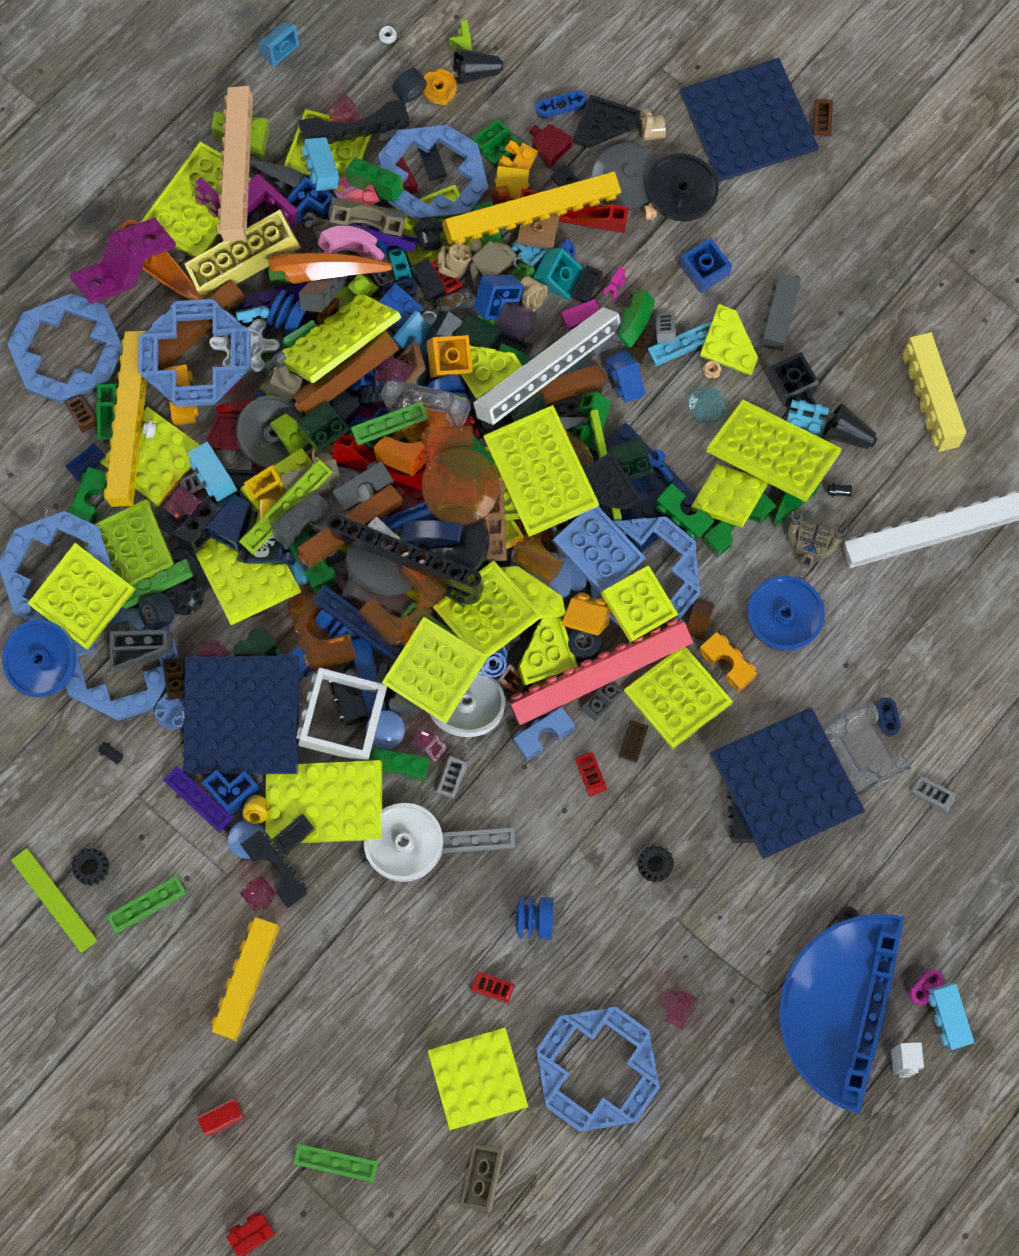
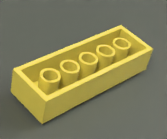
[185,210,301,300]
[903,332,966,452]

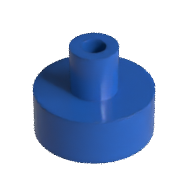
[559,239,576,257]

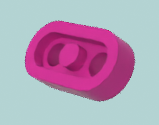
[909,970,944,1005]

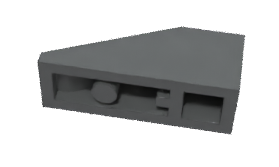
[249,159,306,197]

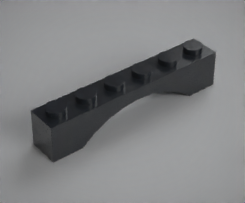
[298,99,409,145]

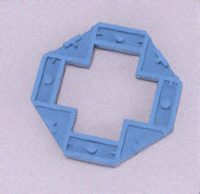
[378,125,488,222]
[7,294,123,403]
[138,299,251,407]
[0,511,115,621]
[590,517,700,629]
[66,606,180,721]
[536,1007,660,1132]

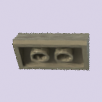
[280,459,342,495]
[460,1144,505,1213]

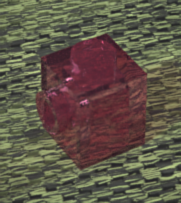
[412,729,448,762]

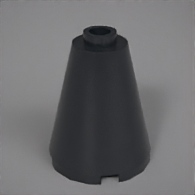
[453,48,503,85]
[823,404,878,449]

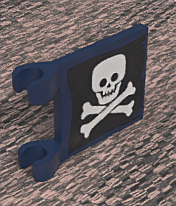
[243,535,296,565]

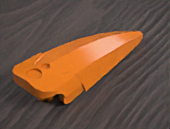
[119,219,204,300]
[268,252,392,284]

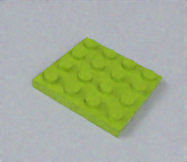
[83,499,175,586]

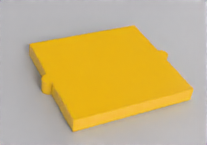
[495,166,530,199]

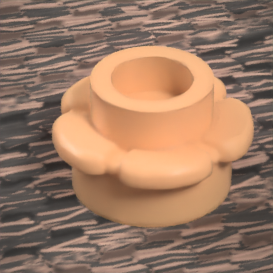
[643,203,657,221]
[703,361,722,378]

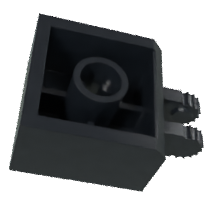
[766,352,819,406]

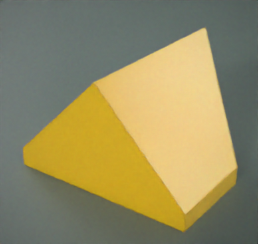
[244,465,285,500]

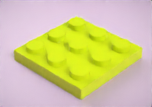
[691,464,768,528]
[601,565,678,642]

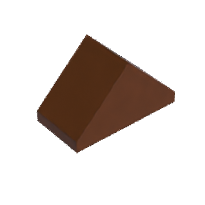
[687,599,714,640]
[497,663,533,695]

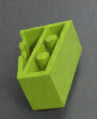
[211,112,270,161]

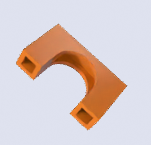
[374,404,457,476]

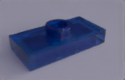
[65,443,106,481]

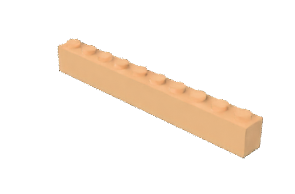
[217,86,253,242]

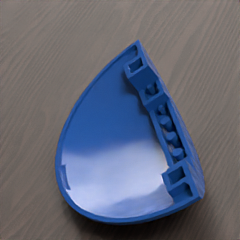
[779,914,905,1114]

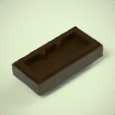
[627,326,657,364]
[618,720,649,763]

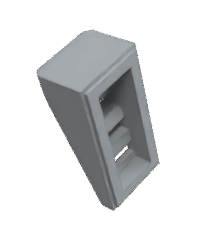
[656,312,676,343]
[436,755,468,799]
[911,775,956,814]

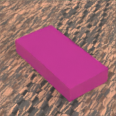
[561,299,600,330]

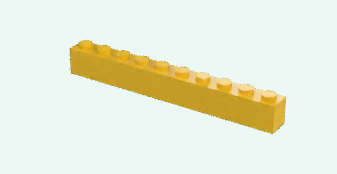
[442,171,621,245]
[104,331,147,507]

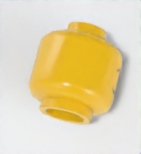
[242,795,269,824]

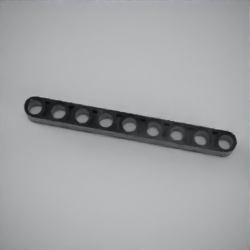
[327,514,484,595]

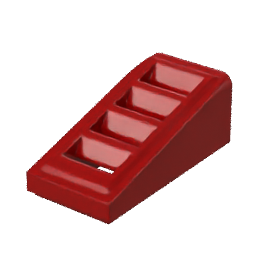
[431,259,462,296]
[216,397,253,414]
[574,751,607,797]
[471,971,515,1005]

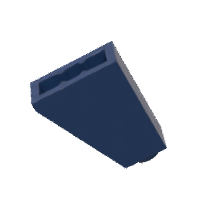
[206,495,252,552]

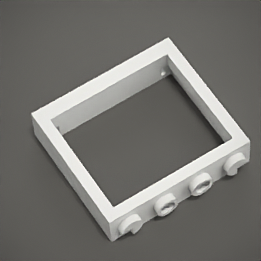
[296,668,387,761]

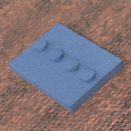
[552,506,646,594]

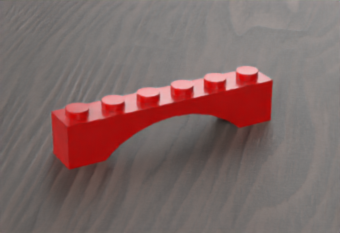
[520,188,629,233]
[332,433,447,495]

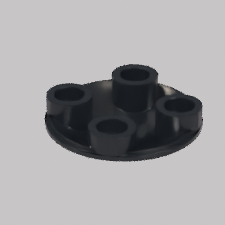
[165,579,204,615]

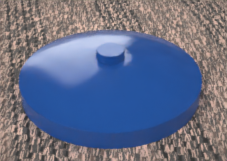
[747,576,825,651]
[2,620,77,697]

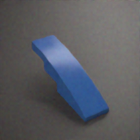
[350,638,386,718]

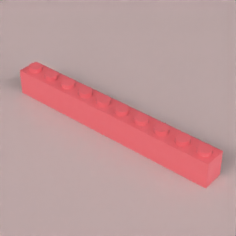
[507,619,693,725]

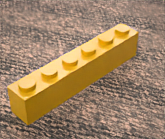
[210,917,279,1042]

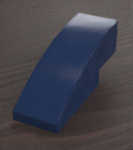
[400,521,463,548]

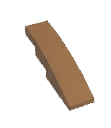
[484,481,507,561]

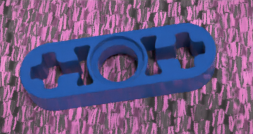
[536,91,586,118]

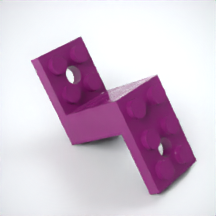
[194,173,298,228]
[70,217,176,305]

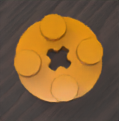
[422,69,457,105]

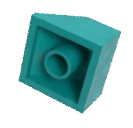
[533,248,584,300]

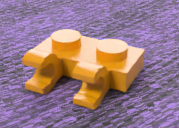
[498,140,538,169]

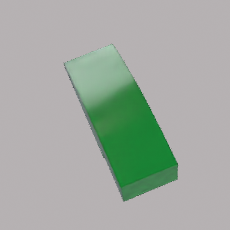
[618,290,655,348]
[96,384,118,440]

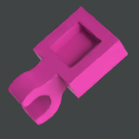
[603,267,627,301]

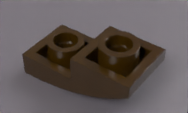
[163,658,185,700]

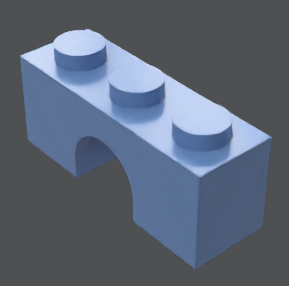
[513,707,575,762]

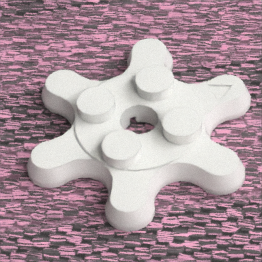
[209,319,279,372]

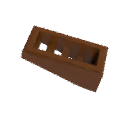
[813,99,833,136]
[64,394,97,434]

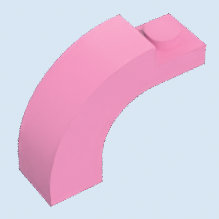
[318,226,384,261]

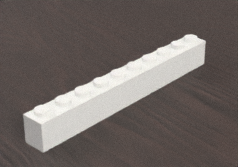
[474,307,621,425]
[842,491,1019,568]

